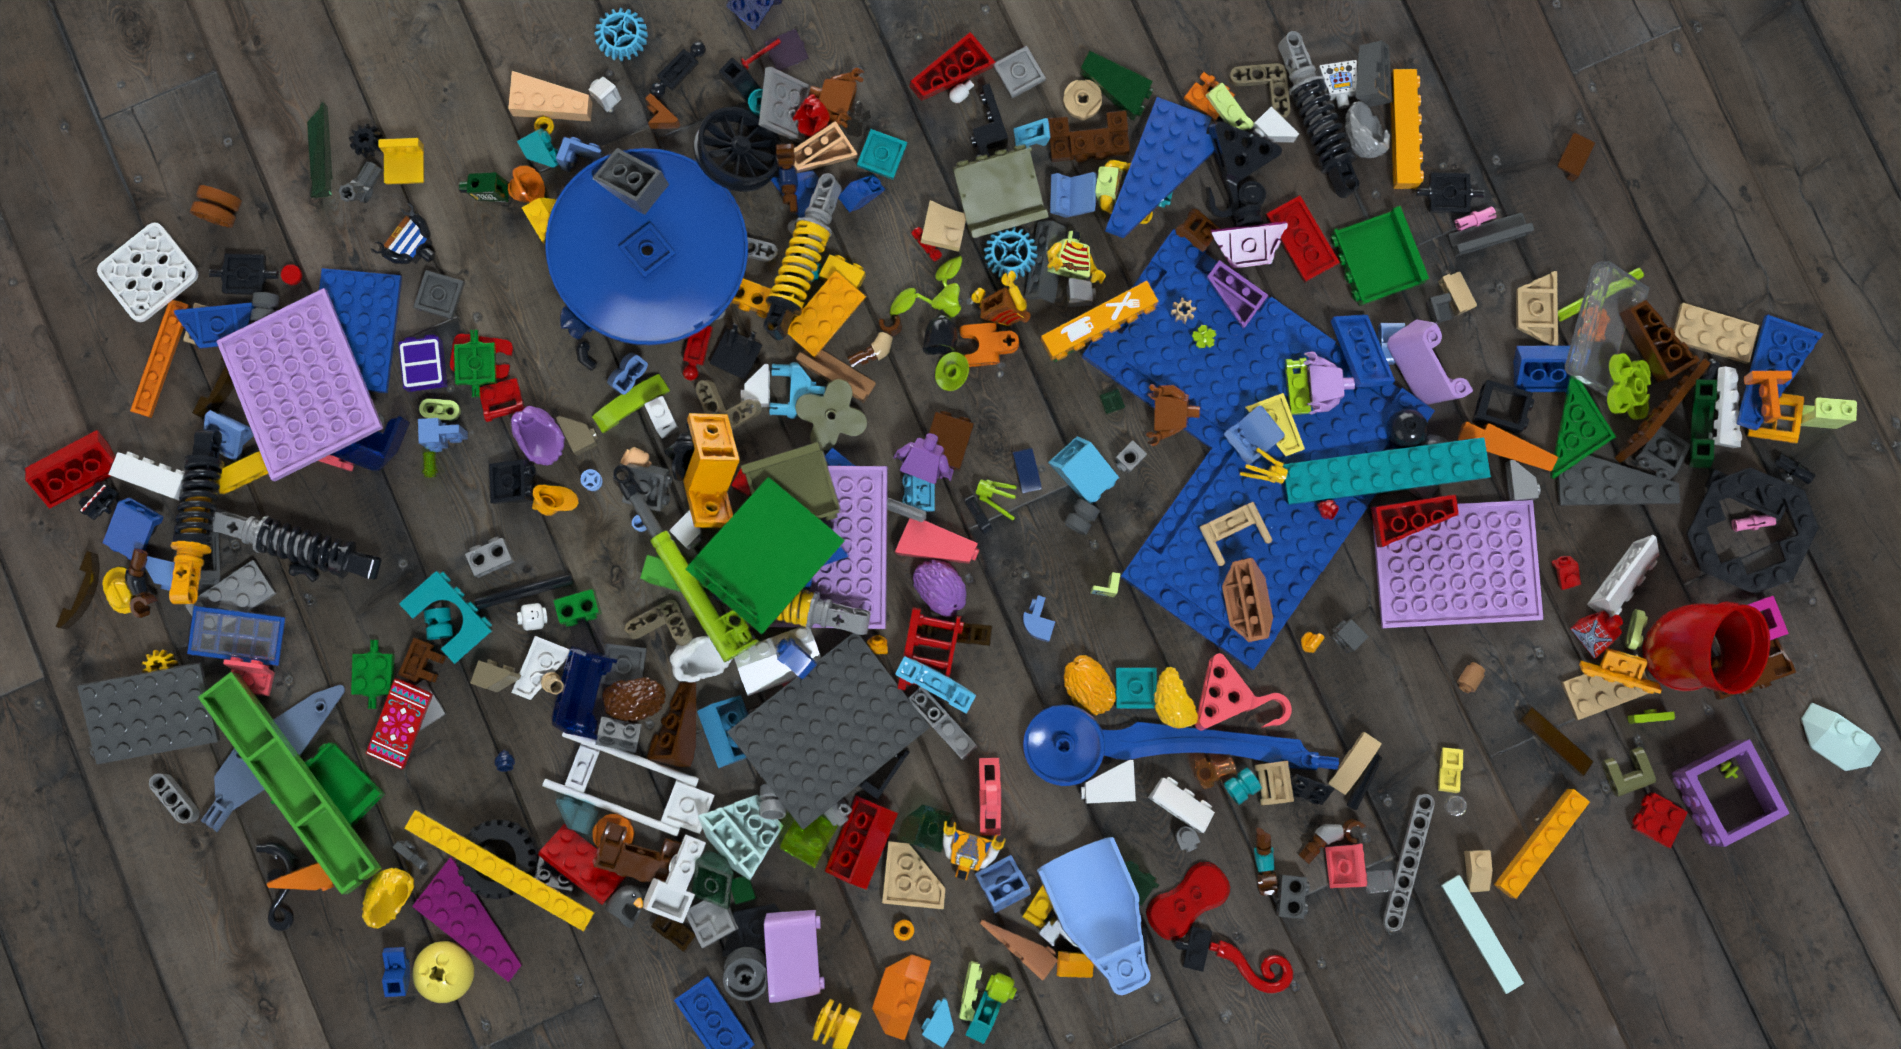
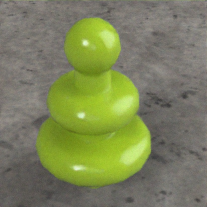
[1720,761,1739,779]

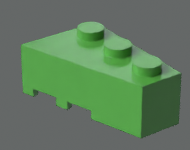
[640,555,706,592]

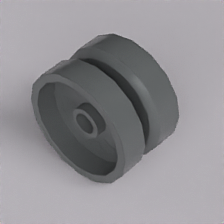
[723,947,768,1001]

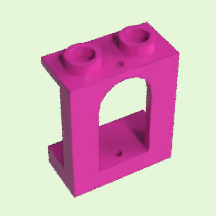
[1748,596,1789,640]

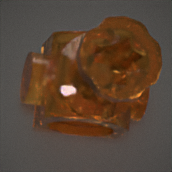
[1194,756,1237,789]

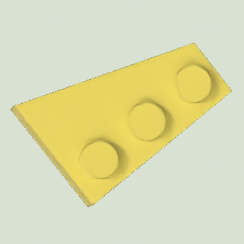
[1245,393,1305,457]

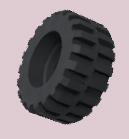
[456,820,539,899]

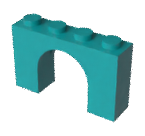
[399,571,493,664]

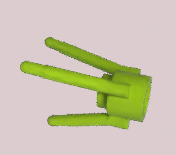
[975,479,1017,520]

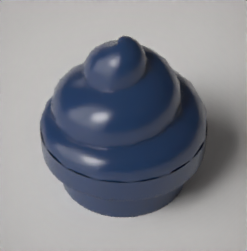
[494,750,515,772]

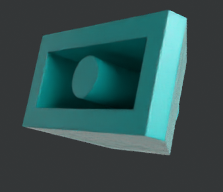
[965,991,1002,1044]

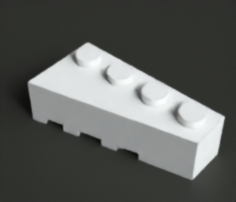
[108,451,191,501]

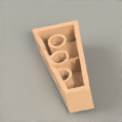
[508,71,592,121]

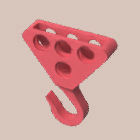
[1195,653,1292,731]
[979,758,1001,836]

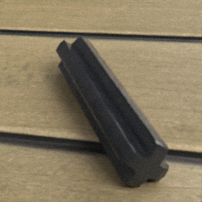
[1347,754,1382,810]

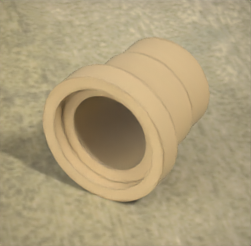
[541,672,564,694]

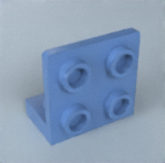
[556,137,605,172]
[1050,172,1096,218]

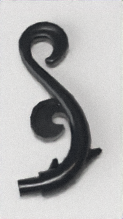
[256,842,300,931]

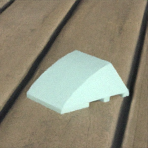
[698,794,783,880]

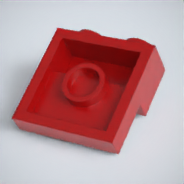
[1632,793,1688,848]

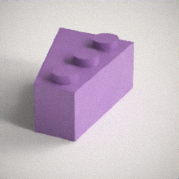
[1207,260,1268,330]

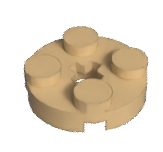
[1063,79,1102,120]

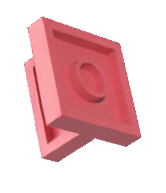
[1325,843,1367,888]

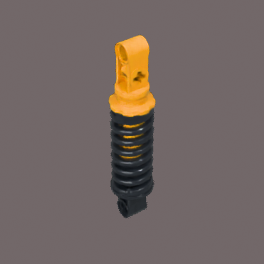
[169,429,225,604]

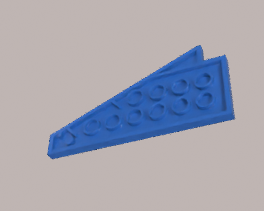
[1105,97,1215,238]

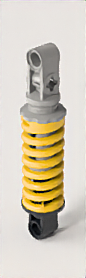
[763,173,842,340]

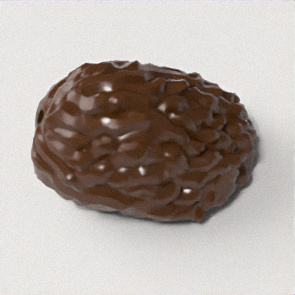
[602,677,666,722]

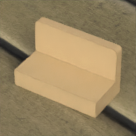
[1438,272,1477,316]

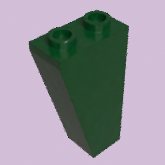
[1080,51,1154,121]

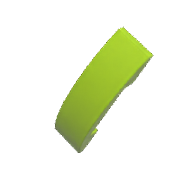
[592,374,670,433]

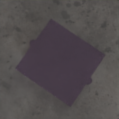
[765,29,809,71]

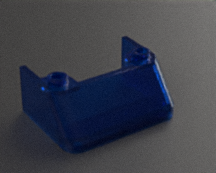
[551,646,617,740]

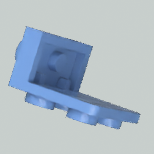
[1224,406,1285,465]

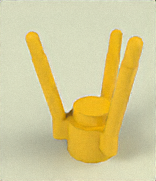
[1240,448,1288,484]

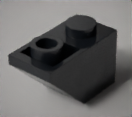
[719,58,762,103]

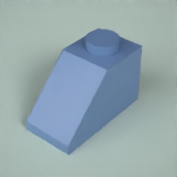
[145,556,174,591]

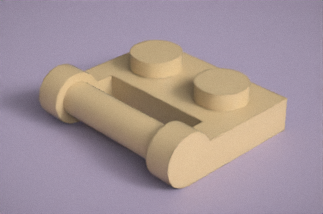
[1255,761,1294,806]

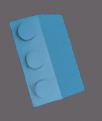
[697,695,748,768]

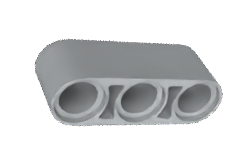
[149,774,200,823]

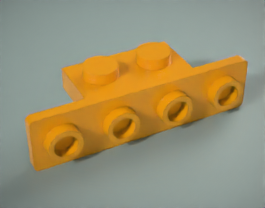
[1579,648,1662,694]

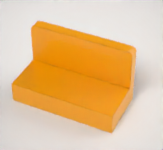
[1057,951,1094,978]

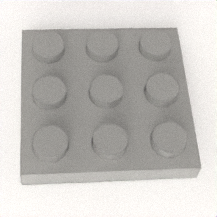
[759,67,811,143]

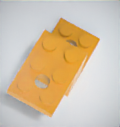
[683,413,739,528]

